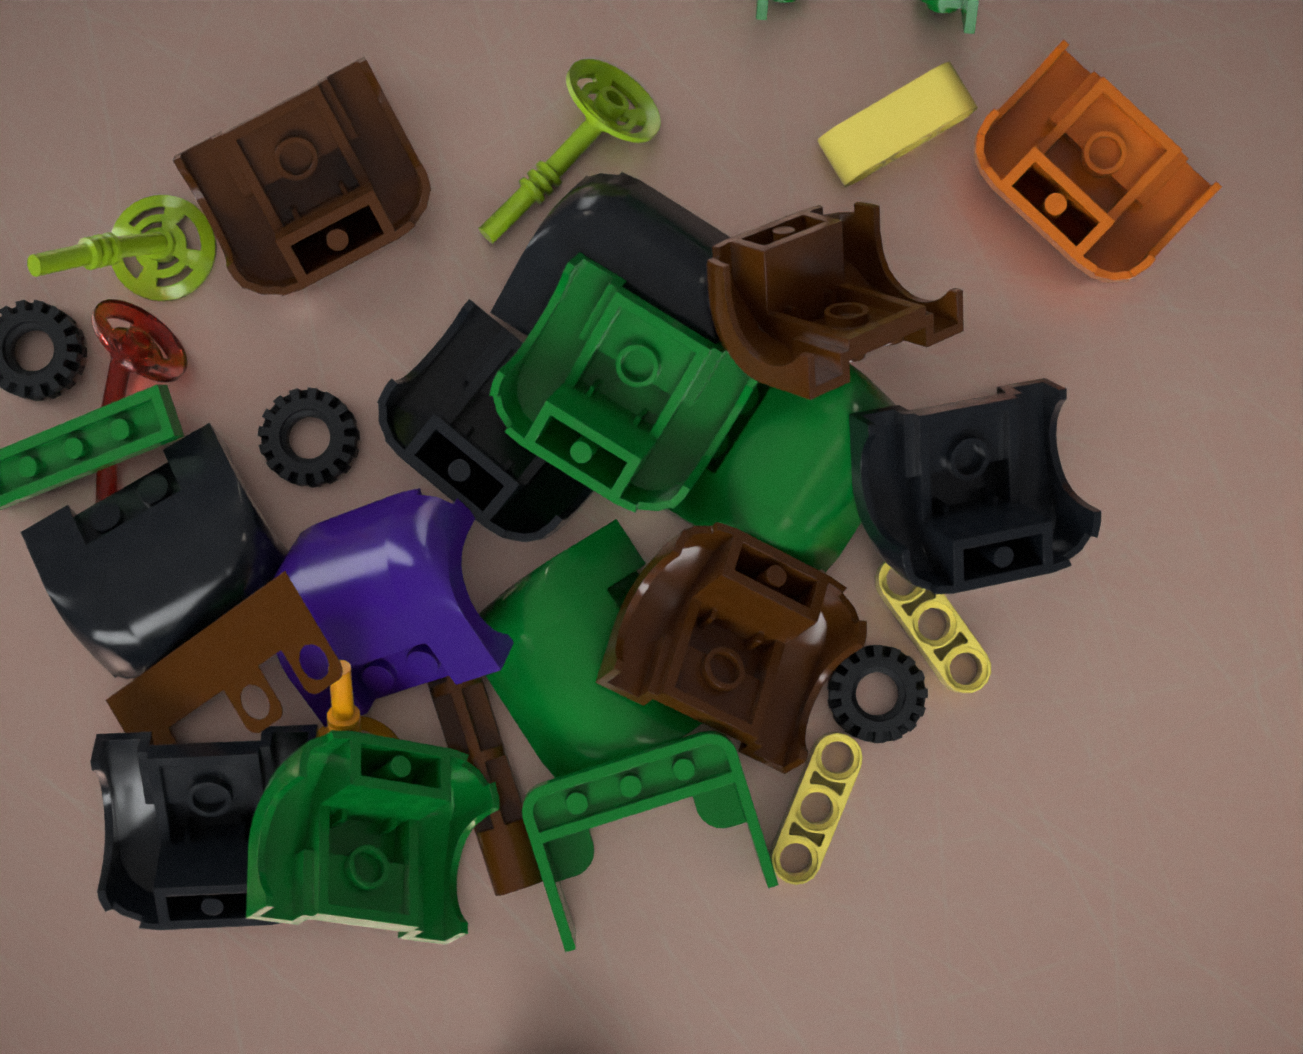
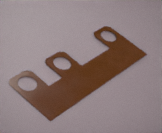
[106,571,343,745]

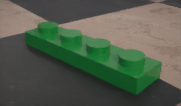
[0,384,184,510]

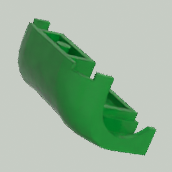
[489,252,759,513]
[664,364,895,573]
[479,519,703,778]
[246,730,499,945]

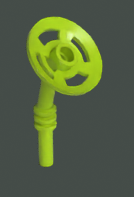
[478,59,661,244]
[27,195,216,302]

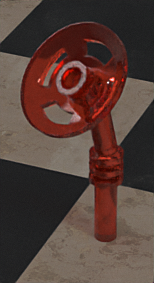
[91,299,188,504]

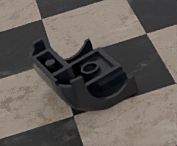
[490,172,731,344]
[377,299,595,542]
[849,378,1101,594]
[21,423,288,679]
[90,724,319,930]

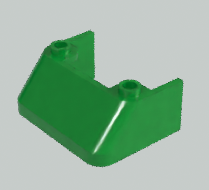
[522,731,779,953]

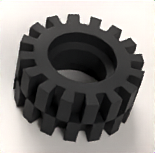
[0,300,87,401]
[258,387,360,488]
[827,645,928,743]

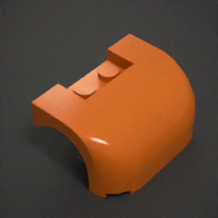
[974,39,1222,283]

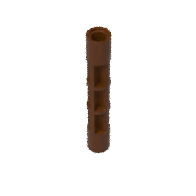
[427,676,543,896]

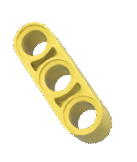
[817,61,978,187]
[874,561,991,693]
[770,732,863,885]

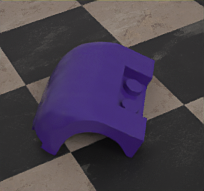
[274,488,514,727]

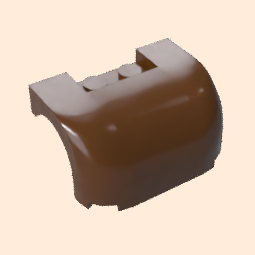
[173,56,431,296]
[706,202,964,400]
[595,522,867,774]

